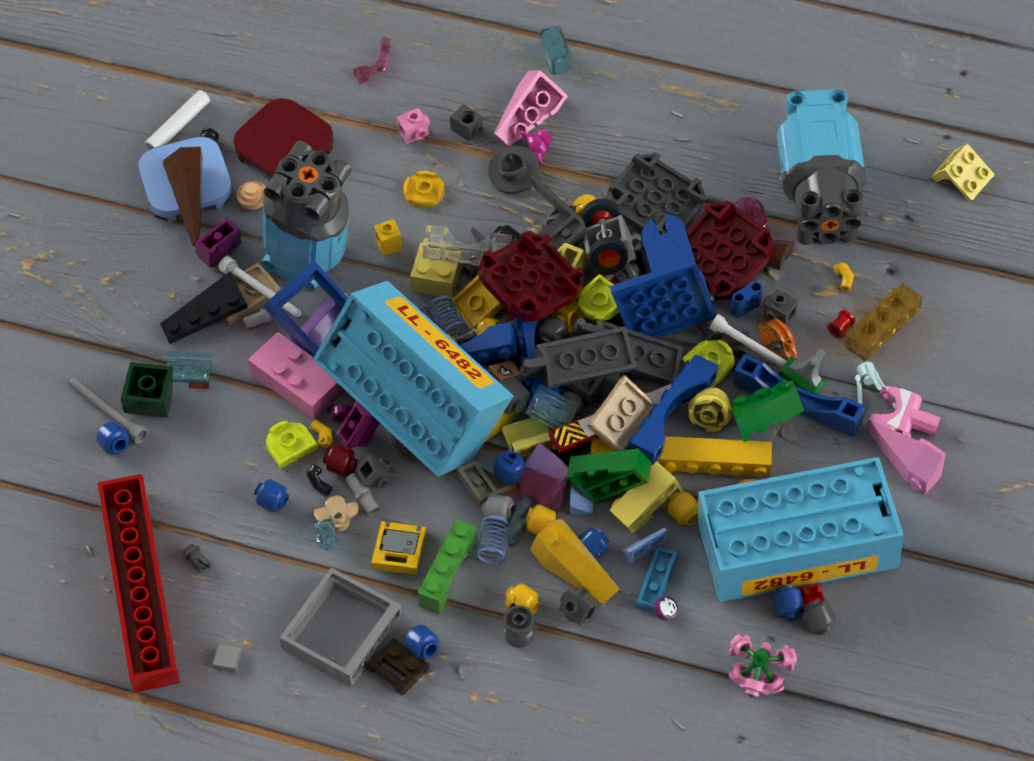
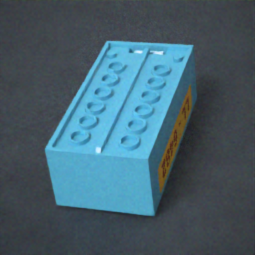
[313,280,514,477]
[698,457,904,603]

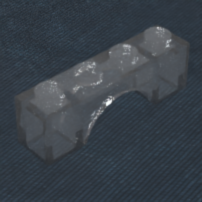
[423,225,512,266]

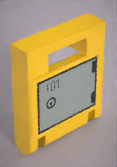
[371,521,427,575]

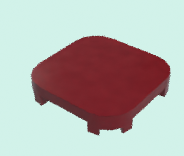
[233,98,334,178]
[687,200,775,300]
[478,231,584,322]

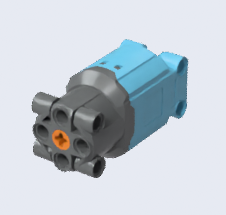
[776,89,866,245]
[261,141,352,292]

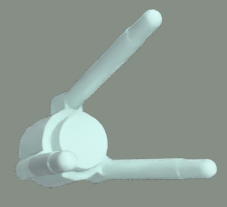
[854,362,885,404]

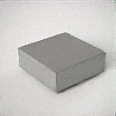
[213,644,242,672]

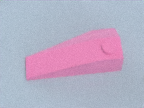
[494,70,568,147]
[866,416,946,495]

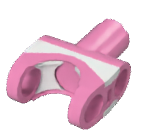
[870,386,941,436]

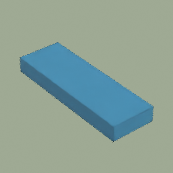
[636,546,678,612]

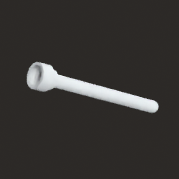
[219,256,301,317]
[709,314,787,368]

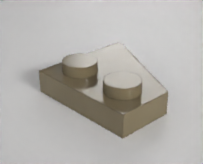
[456,461,517,506]

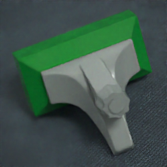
[778,348,827,394]

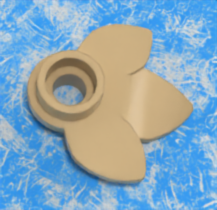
[314,495,359,532]

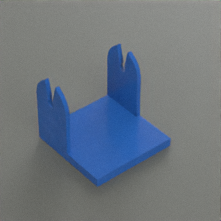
[609,214,716,338]

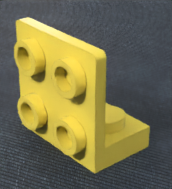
[931,144,994,201]
[502,417,556,462]

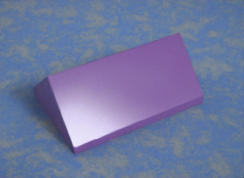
[291,293,349,348]

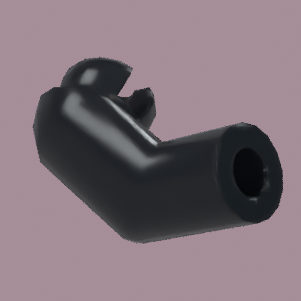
[306,464,333,496]

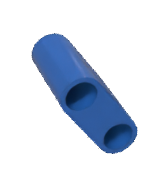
[731,282,763,317]

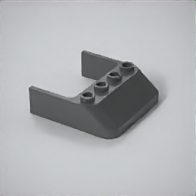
[471,175,586,253]

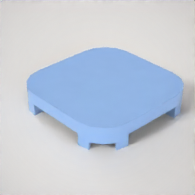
[139,137,232,222]

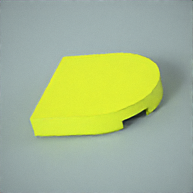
[578,274,619,321]
[681,340,734,388]
[266,421,319,469]

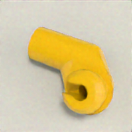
[833,262,854,292]
[310,419,333,448]

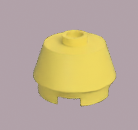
[688,387,732,432]

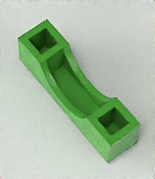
[418,519,478,614]

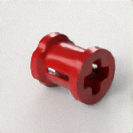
[827,310,856,339]

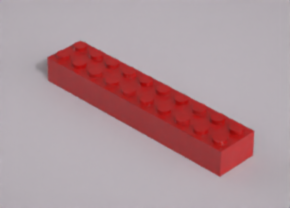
[97,474,180,693]

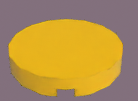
[403,171,445,208]

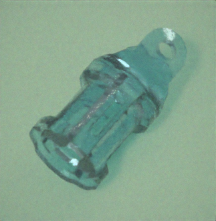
[314,515,337,550]

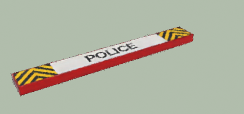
[548,383,692,453]

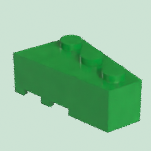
[730,380,804,442]
[567,449,652,503]

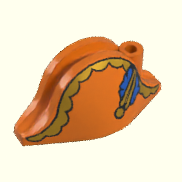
[757,319,798,361]

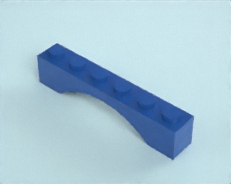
[513,317,561,417]
[459,322,517,363]
[628,354,719,465]
[733,354,865,437]

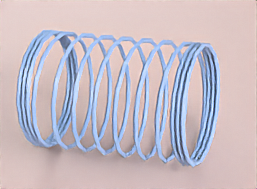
[428,295,468,339]
[477,515,510,564]

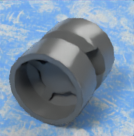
[503,605,535,648]

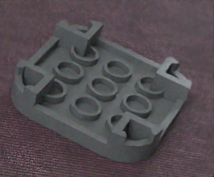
[605,152,706,235]

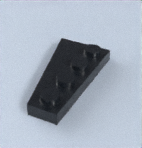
[160,271,248,344]

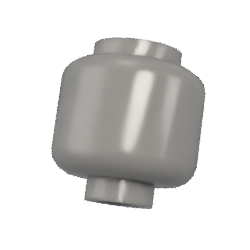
[482,494,517,525]

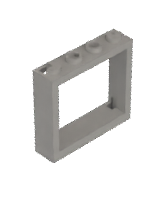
[279,567,402,687]

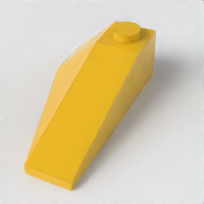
[530,519,620,605]

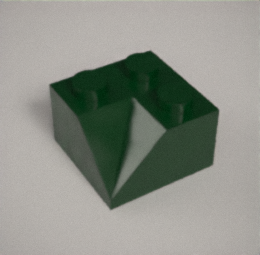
[120,362,174,418]

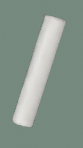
[144,90,210,151]

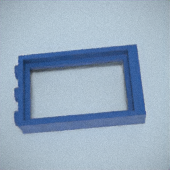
[263,261,348,357]

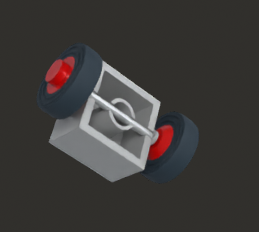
[582,198,635,274]

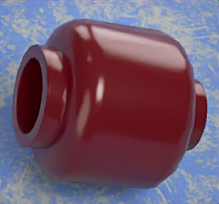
[323,444,358,477]

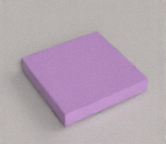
[517,443,568,507]

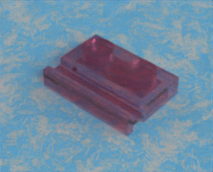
[516,467,568,514]

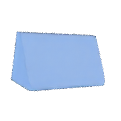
[570,482,593,515]
[620,528,667,564]

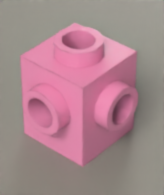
[396,108,430,144]

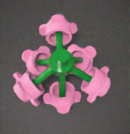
[728,634,797,697]

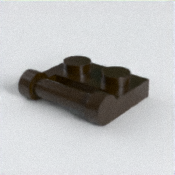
[366,637,429,695]

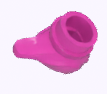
[520,129,553,164]

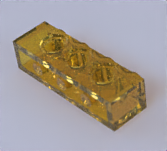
[845,283,923,362]

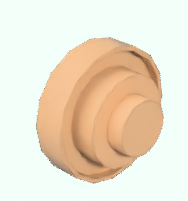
[237,181,265,210]

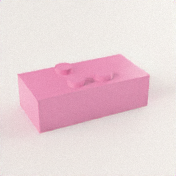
[248,332,344,420]

